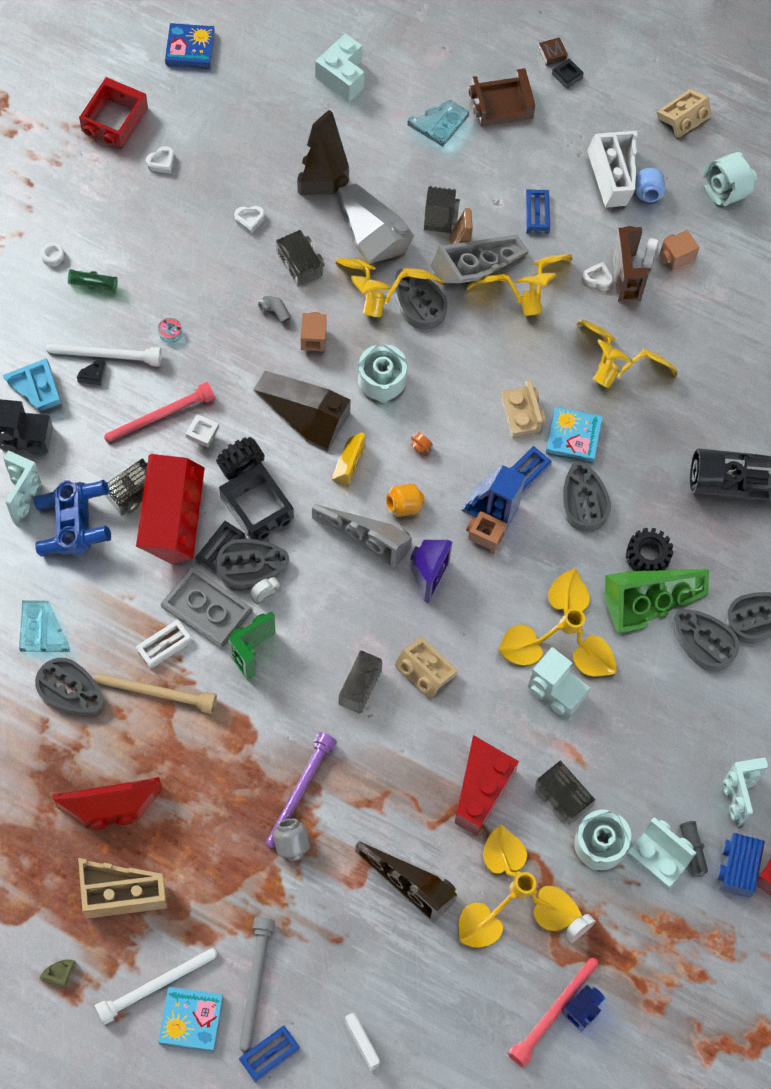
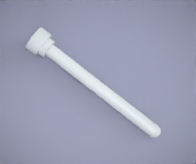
[46,344,162,367]
[94,948,218,1025]

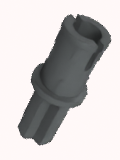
[679,821,708,876]

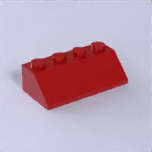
[136,454,205,564]

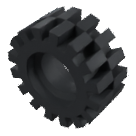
[216,437,265,480]
[626,528,673,571]

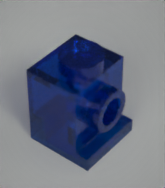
[562,985,605,1033]

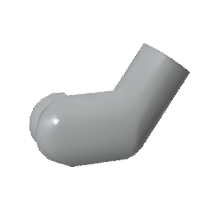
[258,296,291,323]

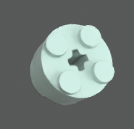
[703,152,757,206]
[358,344,407,403]
[574,810,632,870]

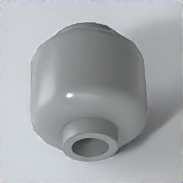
[272,818,310,861]

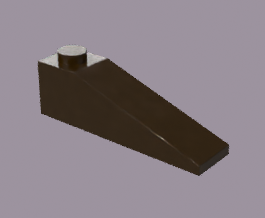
[297,110,349,195]
[253,370,351,452]
[355,841,457,924]

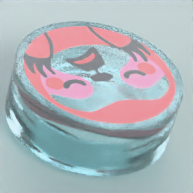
[158,318,182,343]

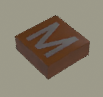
[538,37,568,65]

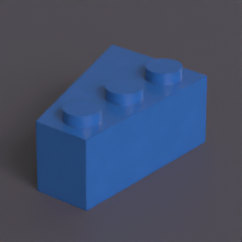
[462,465,526,530]

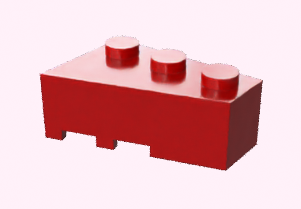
[455,735,519,836]

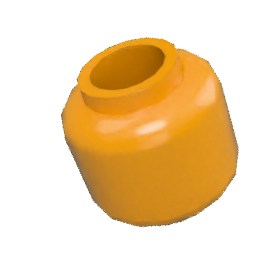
[386,483,425,517]

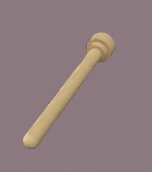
[94,674,217,714]

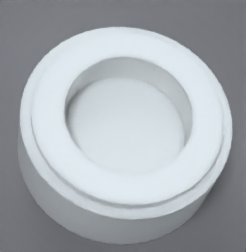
[40,242,65,267]

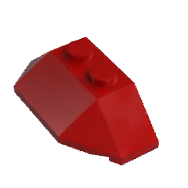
[53,777,162,830]

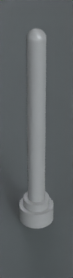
[239,917,275,1052]

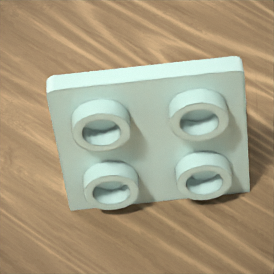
[3,450,42,524]
[723,757,768,827]
[626,818,696,889]

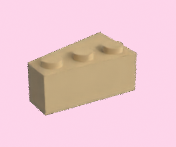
[78,858,167,919]

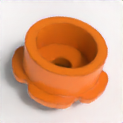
[411,432,433,454]

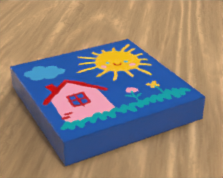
[165,23,215,68]

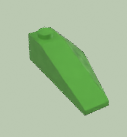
[605,569,709,633]

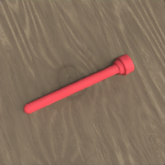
[104,382,215,442]
[507,958,598,1068]

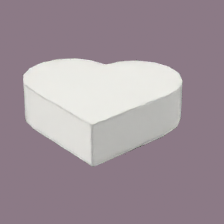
[146,146,174,174]
[234,206,265,234]
[642,238,659,269]
[582,262,614,291]
[251,577,280,603]
[565,914,596,944]

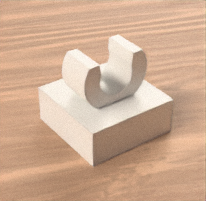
[186,414,219,448]

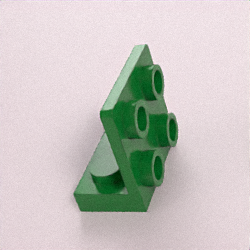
[228,611,276,680]

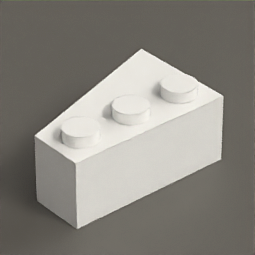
[587,131,637,208]

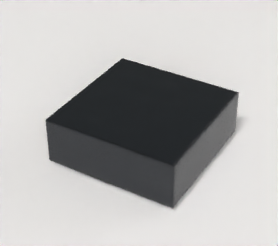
[552,58,584,89]

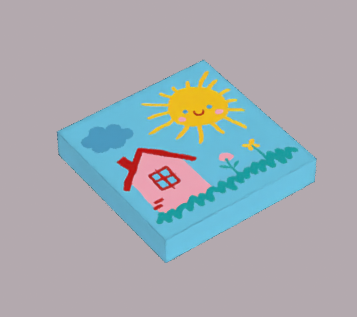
[545,407,603,462]
[158,987,223,1052]

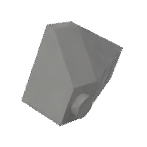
[337,183,415,264]
[431,235,528,283]
[312,504,412,570]

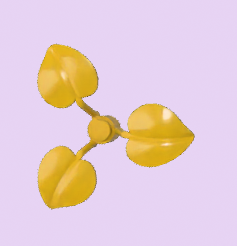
[466,254,573,316]
[335,258,443,317]
[576,319,678,388]
[498,568,617,677]
[458,824,582,948]

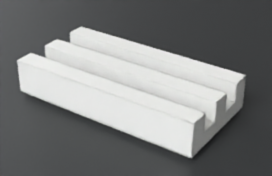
[135,619,193,669]
[344,1013,380,1072]

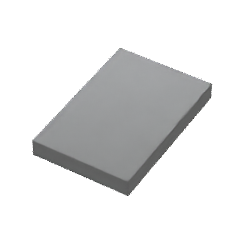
[161,566,253,649]

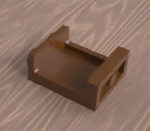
[468,68,535,126]
[612,226,648,301]

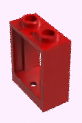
[79,77,148,148]

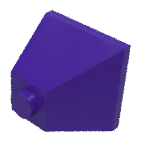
[410,540,453,603]

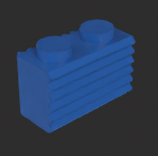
[717,833,765,897]

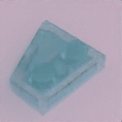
[407,100,469,147]
[19,600,70,652]

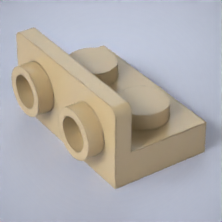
[657,89,711,138]
[501,380,545,438]
[395,636,458,699]

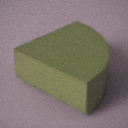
[40,959,76,989]

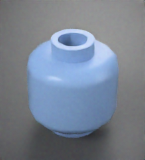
[635,168,666,203]

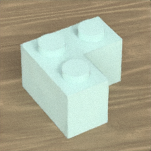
[315,34,364,102]
[528,647,590,718]

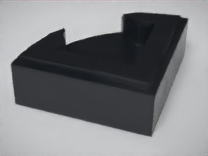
[77,360,106,385]

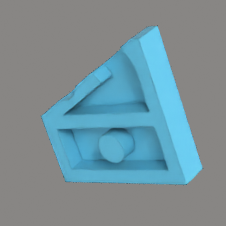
[3,358,62,412]

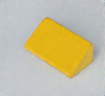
[332,432,366,486]

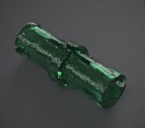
[68,269,118,292]

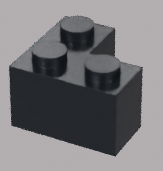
[0,399,53,454]

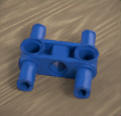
[34,479,111,557]

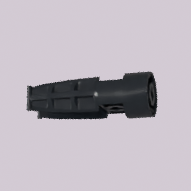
[690,448,771,500]

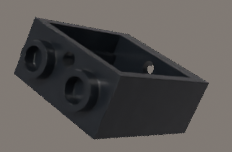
[219,463,294,540]

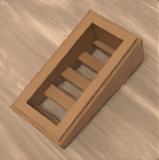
[450,208,473,244]

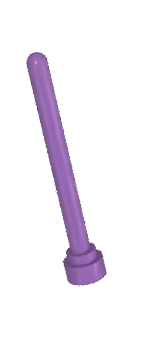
[266,732,337,848]

